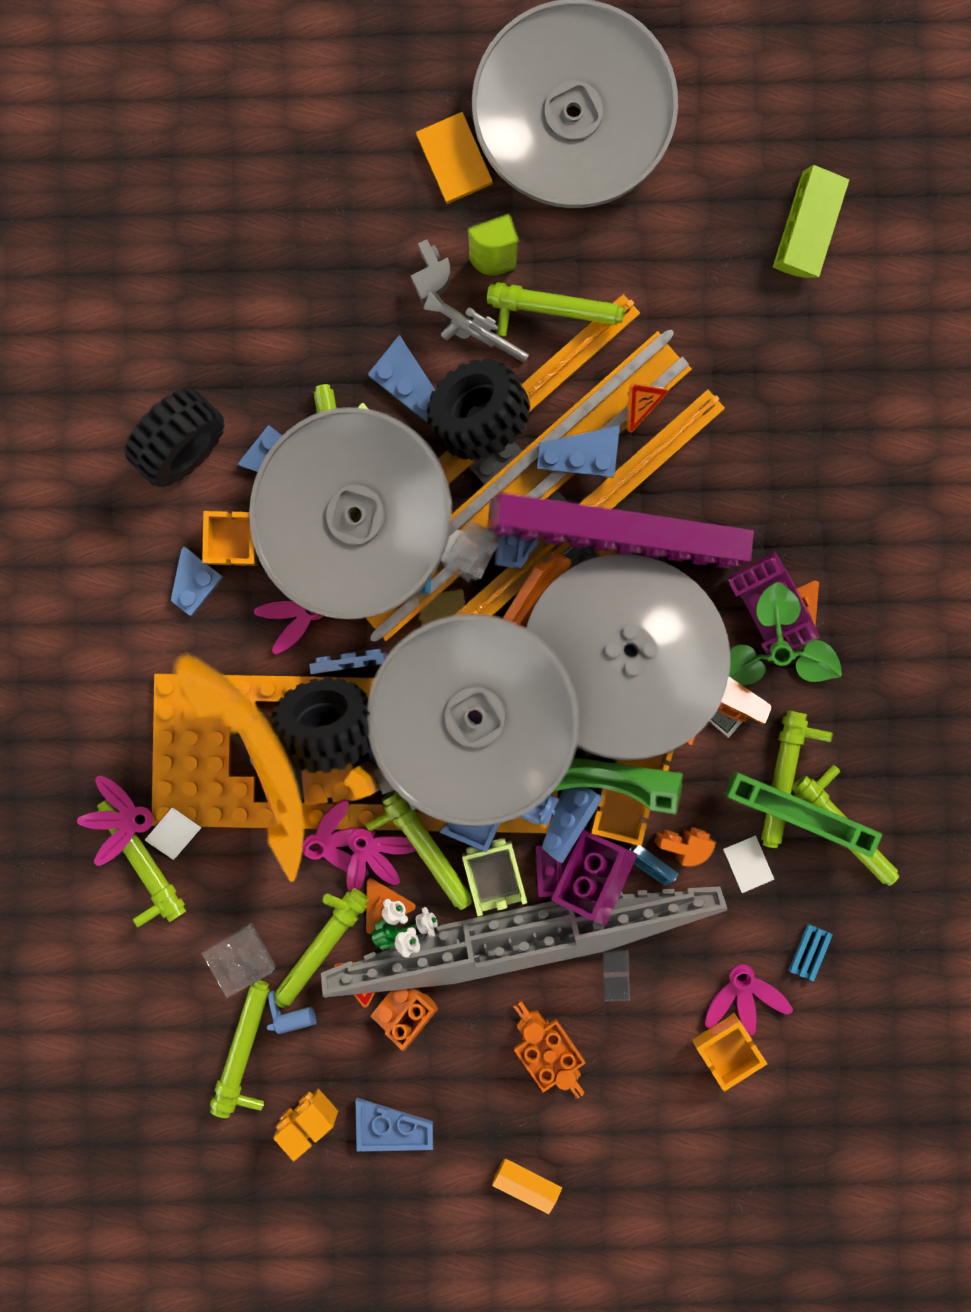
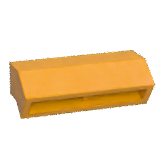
[343,761,380,800]
[492,1158,562,1214]

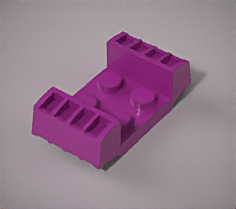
[728,551,821,655]

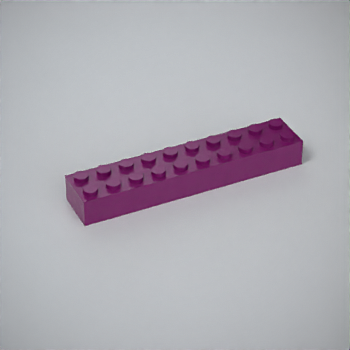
[487,493,754,569]

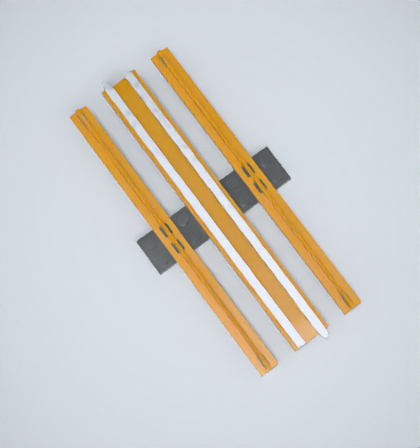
[366,294,725,641]

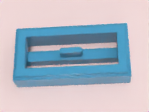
[629,845,679,886]
[789,924,833,982]

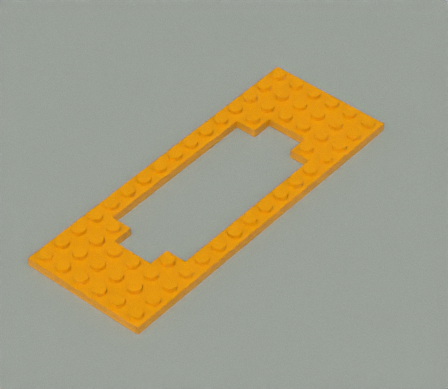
[152,674,558,833]

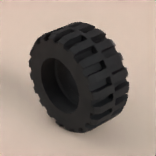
[427,359,530,460]
[125,388,225,487]
[271,678,371,773]

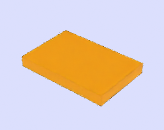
[416,112,493,204]

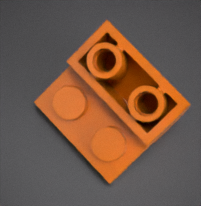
[654,827,716,866]
[370,988,438,1051]

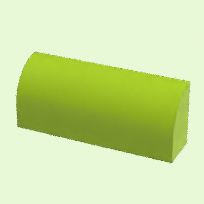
[773,165,849,278]
[468,215,518,276]

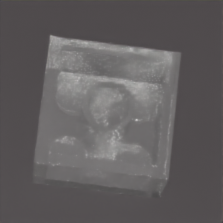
[442,519,499,583]
[201,922,276,998]

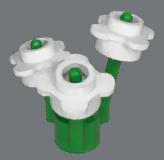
[372,899,437,957]

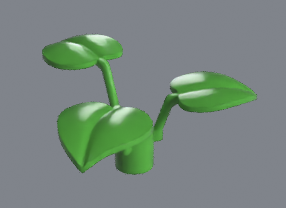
[729,582,842,686]

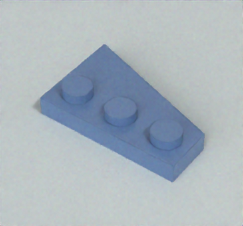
[368,335,435,423]
[309,649,387,674]

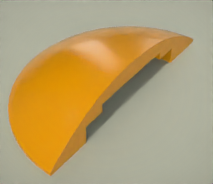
[175,654,304,882]

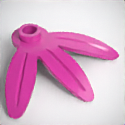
[254,601,324,655]
[77,776,153,866]
[302,800,376,877]
[347,829,416,892]
[705,964,793,1036]

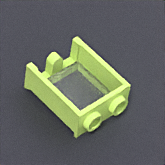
[462,838,527,916]

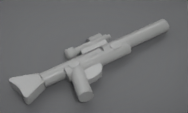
[423,289,529,363]

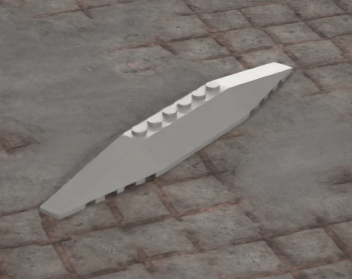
[321,887,727,997]

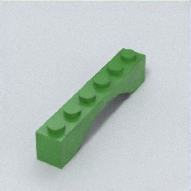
[553,757,683,814]
[723,770,883,858]

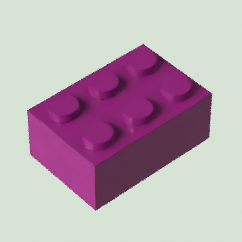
[551,830,637,925]

